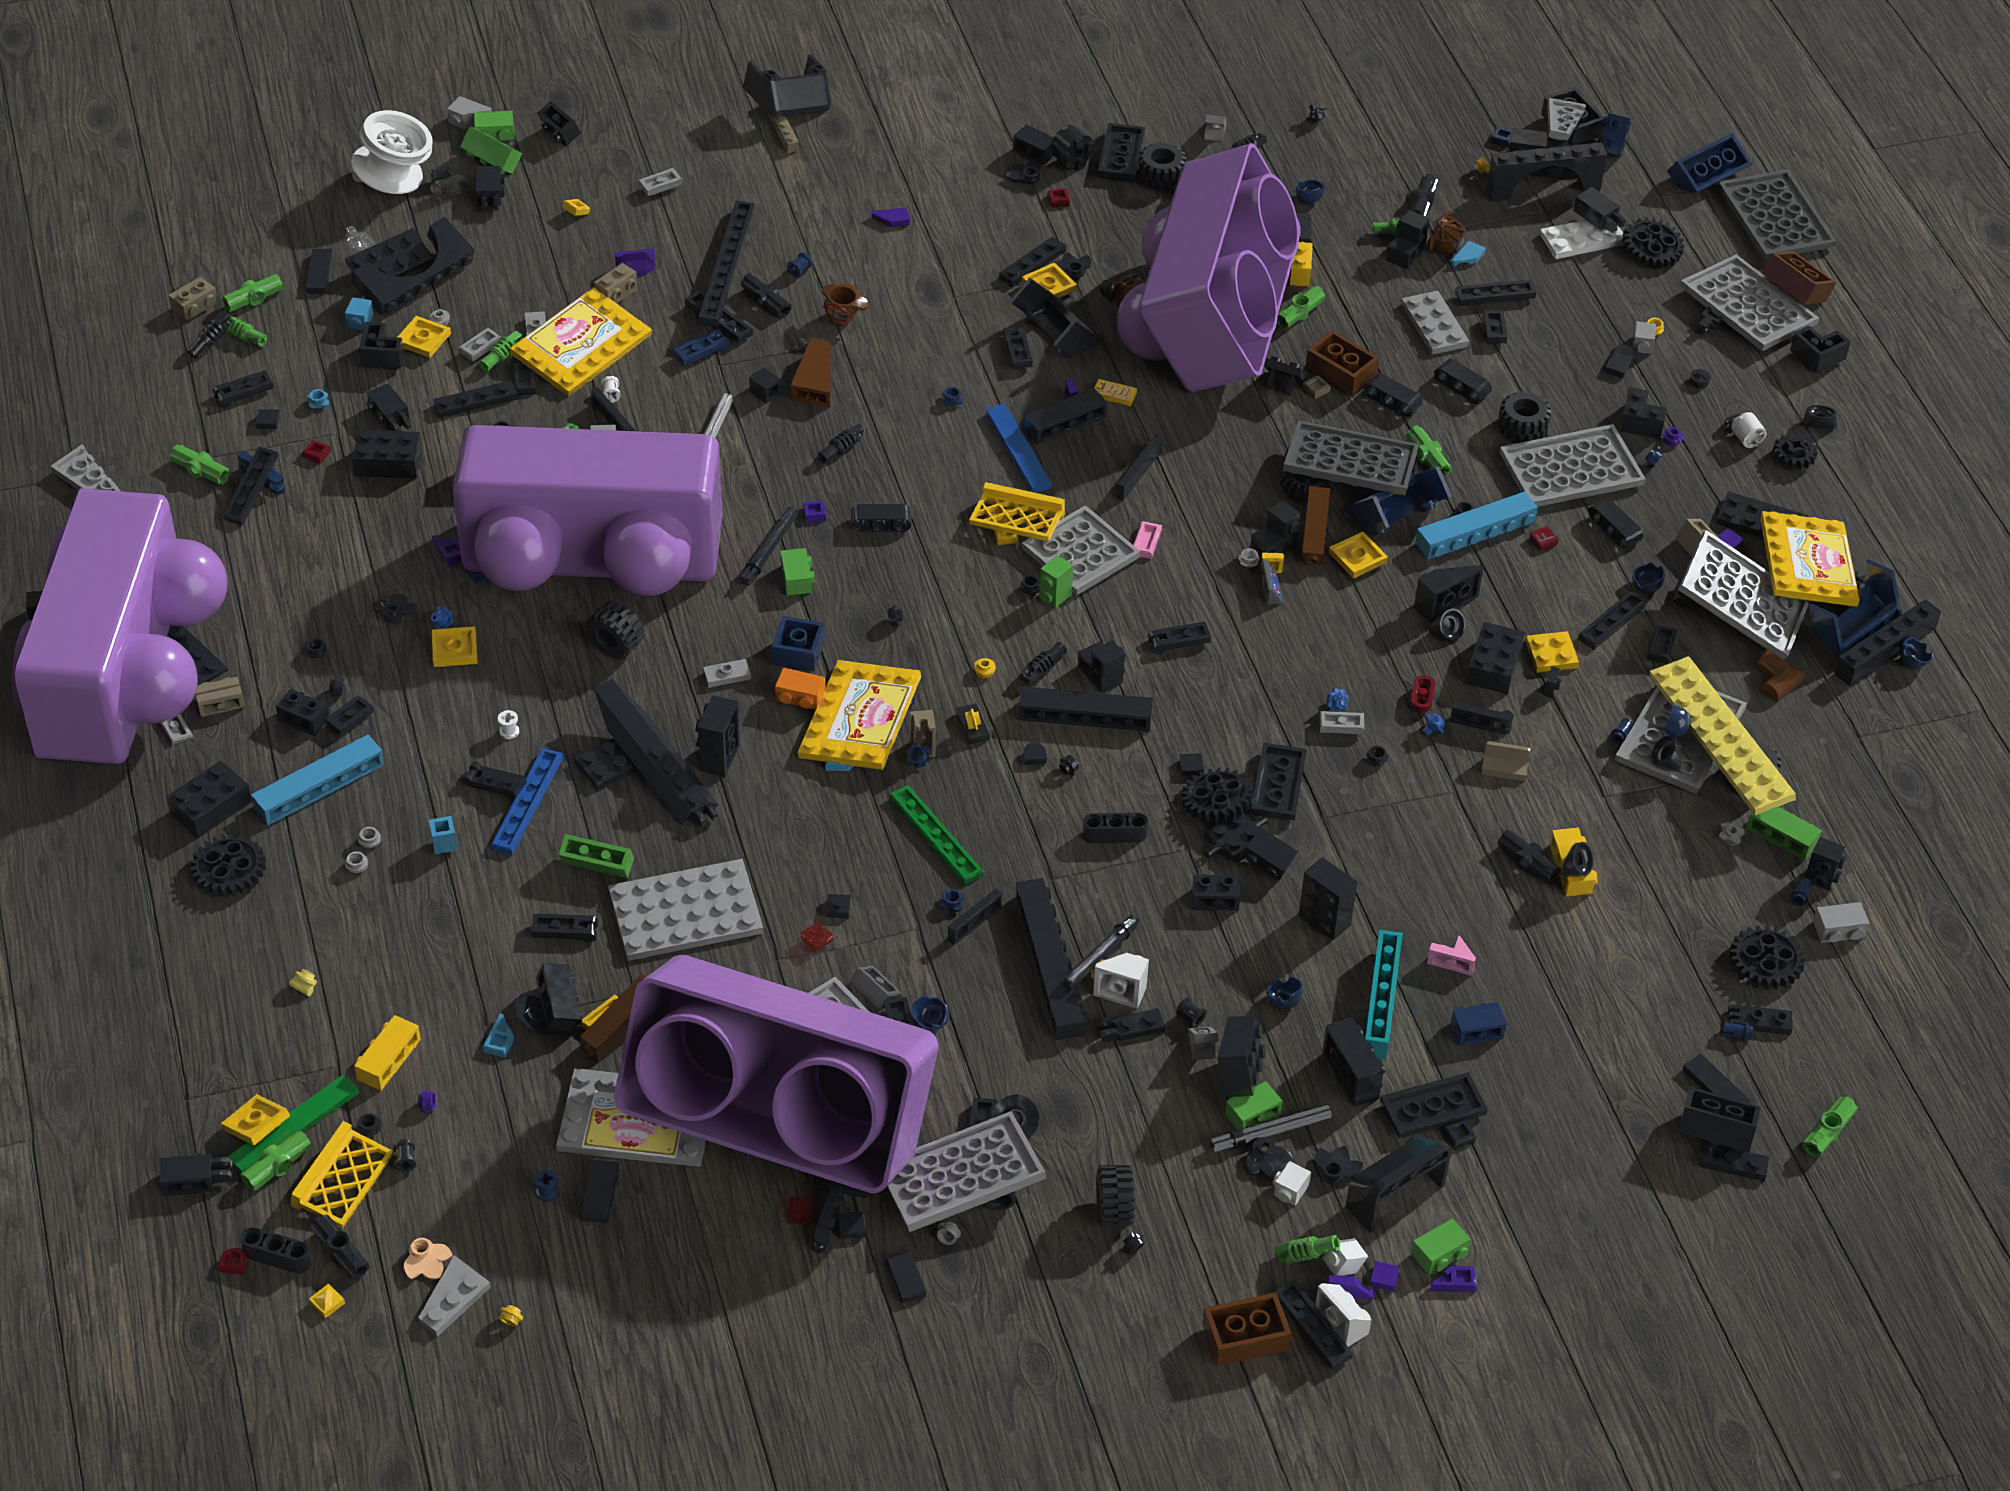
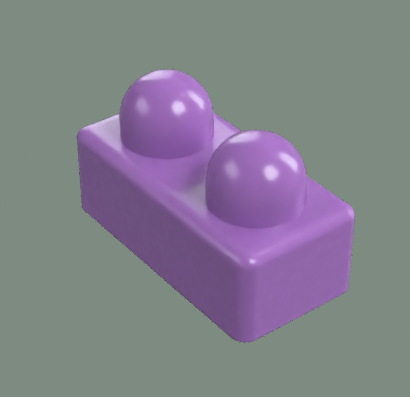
[1117,143,1300,392]
[453,425,723,596]
[12,488,228,764]
[614,955,939,1193]

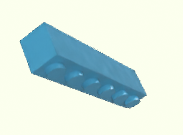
[1415,492,1538,559]
[251,735,384,826]

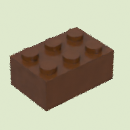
[1762,251,1836,305]
[1305,330,1379,395]
[1202,1292,1292,1366]

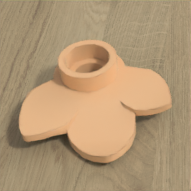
[404,1238,453,1280]

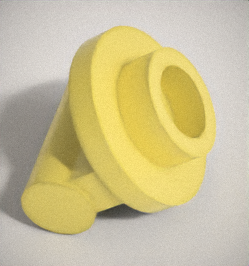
[289,969,317,997]

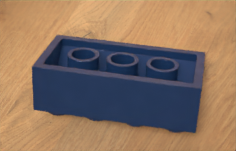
[1667,133,1753,193]

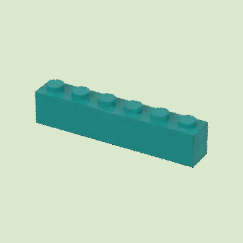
[1365,930,1402,1060]

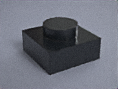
[1544,666,1562,698]
[826,894,851,918]

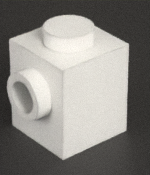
[1273,1161,1311,1206]
[1323,1238,1368,1276]

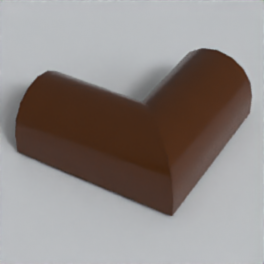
[1756,650,1805,702]

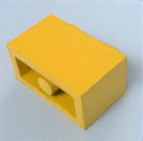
[1290,242,1313,287]

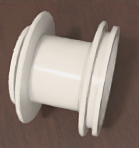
[351,110,432,194]

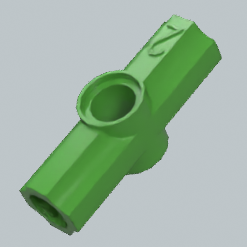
[222,274,284,312]
[1277,286,1325,330]
[1406,425,1452,478]
[170,445,230,485]
[1802,1096,1858,1158]
[240,1131,312,1191]

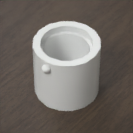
[1731,412,1767,448]

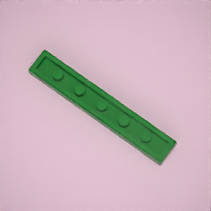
[889,785,983,886]
[228,1074,359,1173]

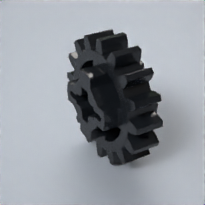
[1772,433,1818,470]

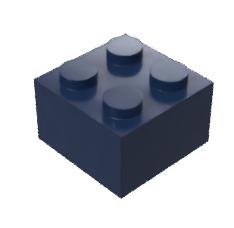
[772,616,825,671]

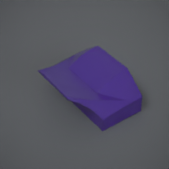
[615,248,655,276]

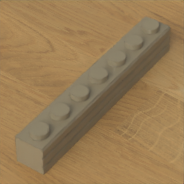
[768,115,799,153]

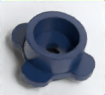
[942,387,963,405]
[1644,446,1663,467]
[906,743,931,768]
[940,889,965,912]

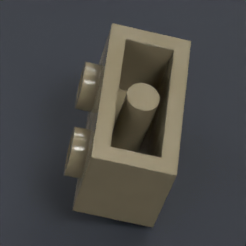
[594,263,638,304]
[169,277,218,321]

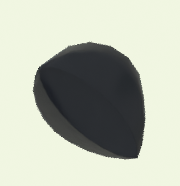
[1801,405,1837,428]
[1428,608,1466,640]
[1651,736,1681,772]
[1561,842,1593,877]

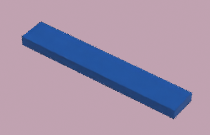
[986,404,1052,493]
[491,748,563,855]

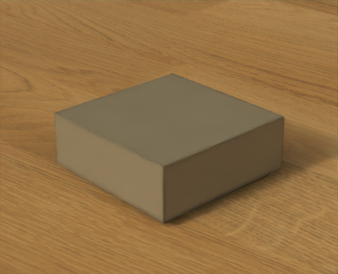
[1302,375,1331,399]

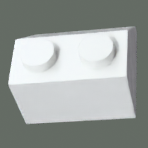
[1093,953,1149,1009]
[1315,1283,1371,1347]

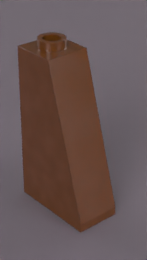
[791,338,831,407]
[1301,486,1330,565]
[581,973,647,1063]

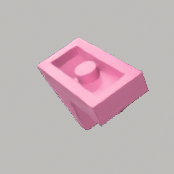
[1427,936,1476,976]

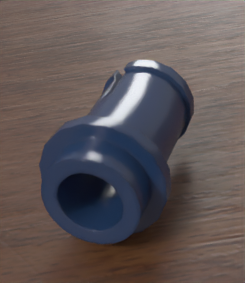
[1611,718,1634,744]
[1790,878,1812,906]
[1723,1022,1753,1042]

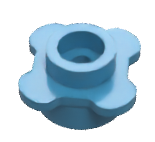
[308,389,329,409]

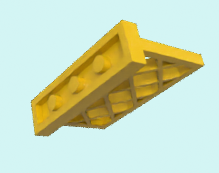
[969,482,1065,542]
[291,1121,394,1229]

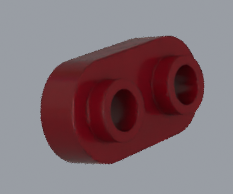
[1410,675,1436,713]

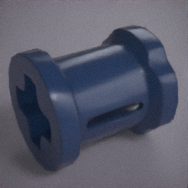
[787,252,813,277]
[535,1170,558,1202]

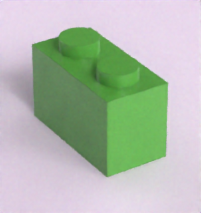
[474,111,514,141]
[781,548,815,596]
[1039,555,1073,608]
[1225,1081,1282,1130]
[1411,1218,1471,1275]

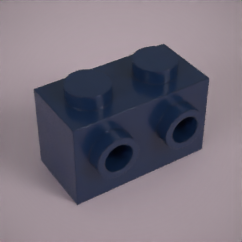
[1597,113,1632,156]

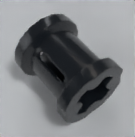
[430,167,452,186]
[1176,997,1207,1027]
[393,1139,416,1172]

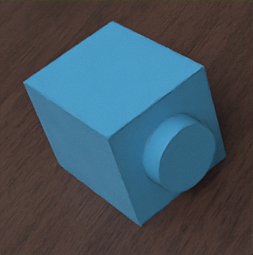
[345,297,374,330]
[429,816,457,854]

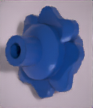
[431,605,453,629]
[1326,688,1349,712]
[1422,713,1445,736]

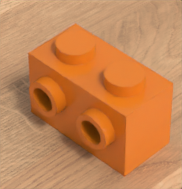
[775,668,825,710]

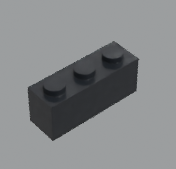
[536,963,582,1034]

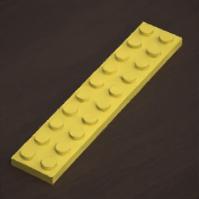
[1650,656,1796,815]

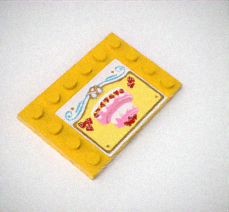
[510,287,652,397]
[1760,511,1860,607]
[798,660,921,770]

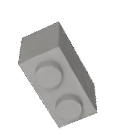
[1813,902,1870,943]

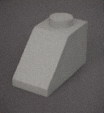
[447,96,492,129]

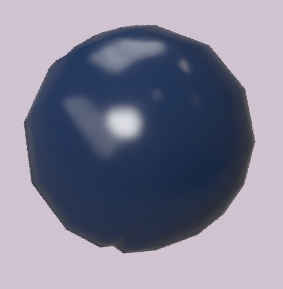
[1295,179,1325,203]
[1632,562,1665,593]
[1899,637,1934,669]
[1664,704,1690,739]
[1266,976,1303,1009]
[911,995,949,1031]

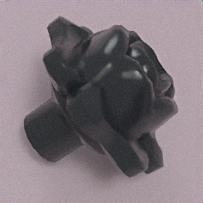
[1306,103,1327,123]

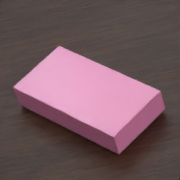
[1133,521,1162,559]

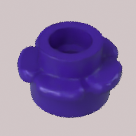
[1663,428,1683,446]
[418,1089,436,1113]

